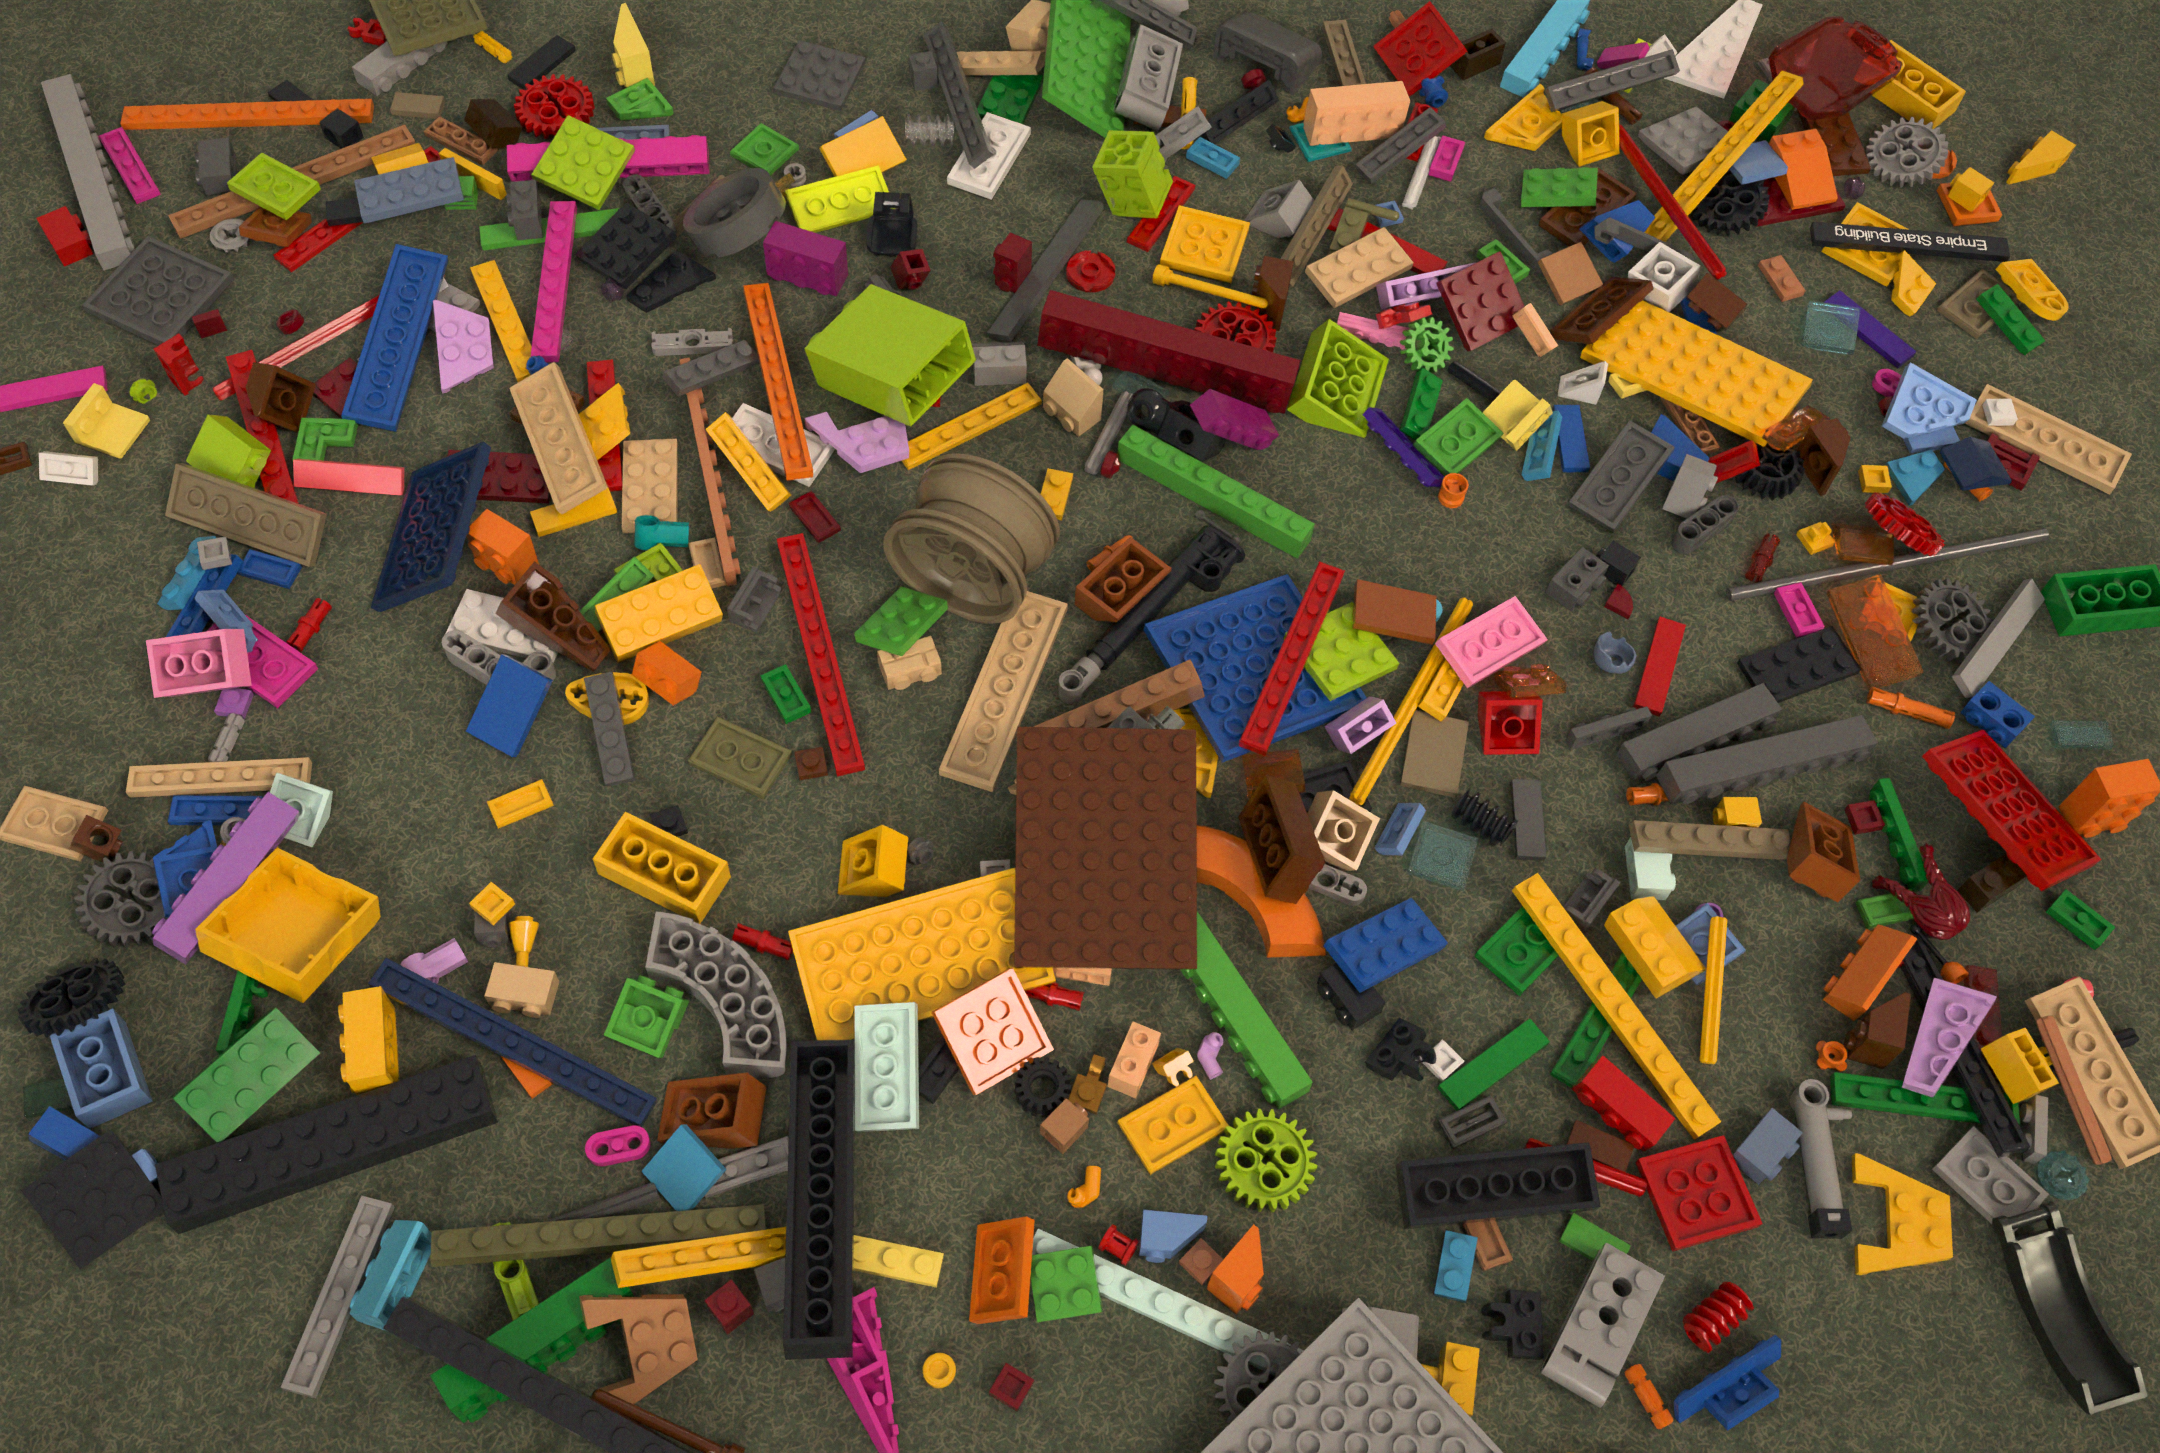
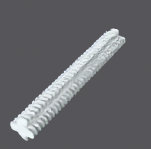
[1402,136,1441,210]

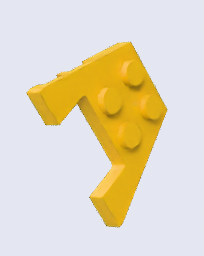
[1852,1153,1953,1275]

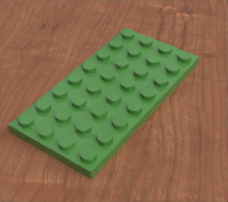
[1042,0,1131,138]

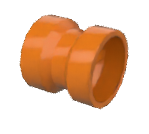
[1438,473,1469,508]

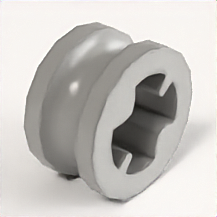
[784,163,806,187]

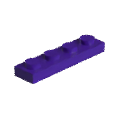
[1363,407,1444,487]

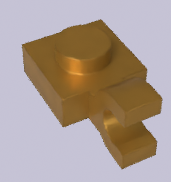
[1068,1054,1107,1114]

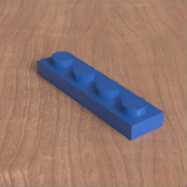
[165,554,243,638]

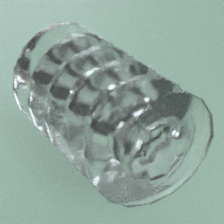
[905,114,954,146]

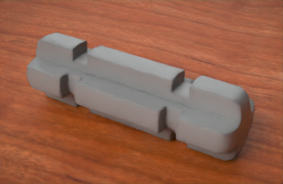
[208,713,245,762]

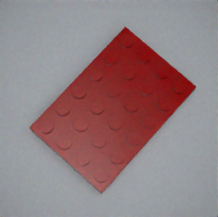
[1922,729,2102,892]

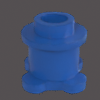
[1419,76,1448,108]

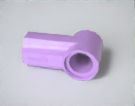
[400,938,468,984]

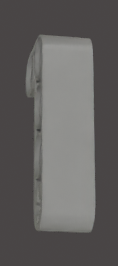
[441,630,556,685]

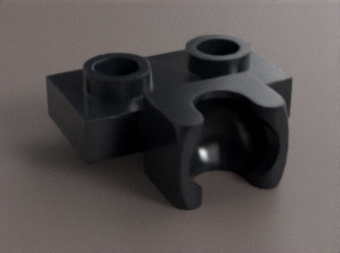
[1365,1018,1437,1081]
[1481,1289,1544,1360]

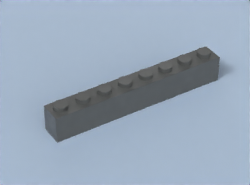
[1656,715,1878,805]

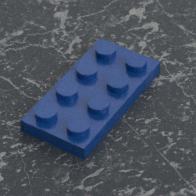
[1323,898,1448,993]

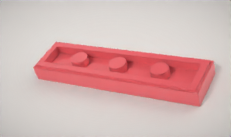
[293,459,404,495]

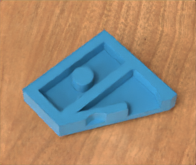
[1885,450,1945,506]

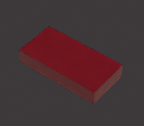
[789,491,841,543]

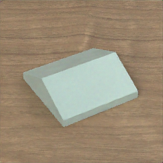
[270,773,333,847]

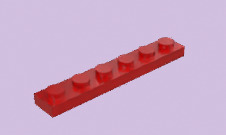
[587,359,623,492]

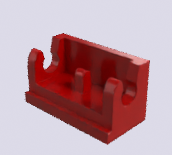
[154,333,204,396]

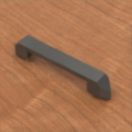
[1479,187,1552,274]
[1595,217,1694,261]

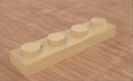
[957,51,1043,75]

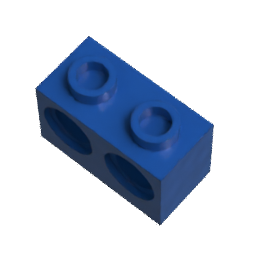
[1960,681,2035,748]

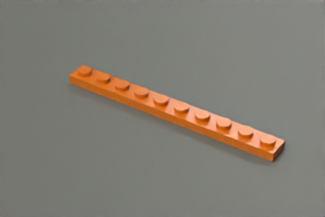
[120,99,374,130]
[743,283,813,481]

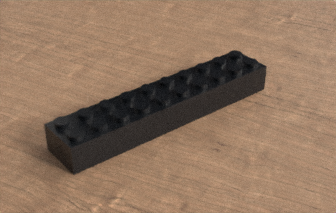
[783,1040,855,1360]
[155,1055,498,1234]

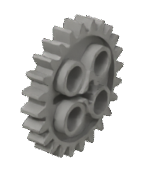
[1866,117,1948,188]

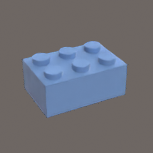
[50,1008,152,1129]

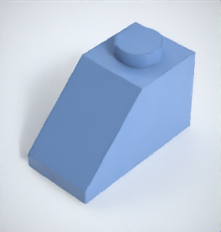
[1139,1210,1207,1263]

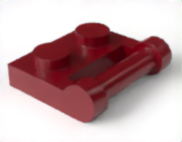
[1987,433,2040,491]

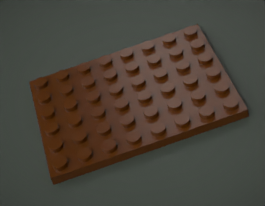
[1014,727,1197,970]

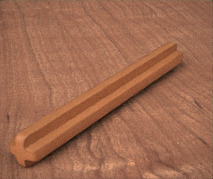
[2036,1015,2112,1165]

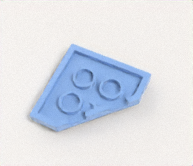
[1882,362,1977,439]

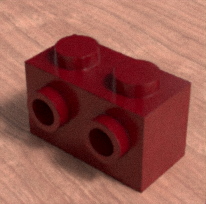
[993,232,1032,293]

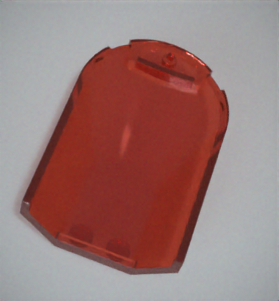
[1768,16,1902,120]

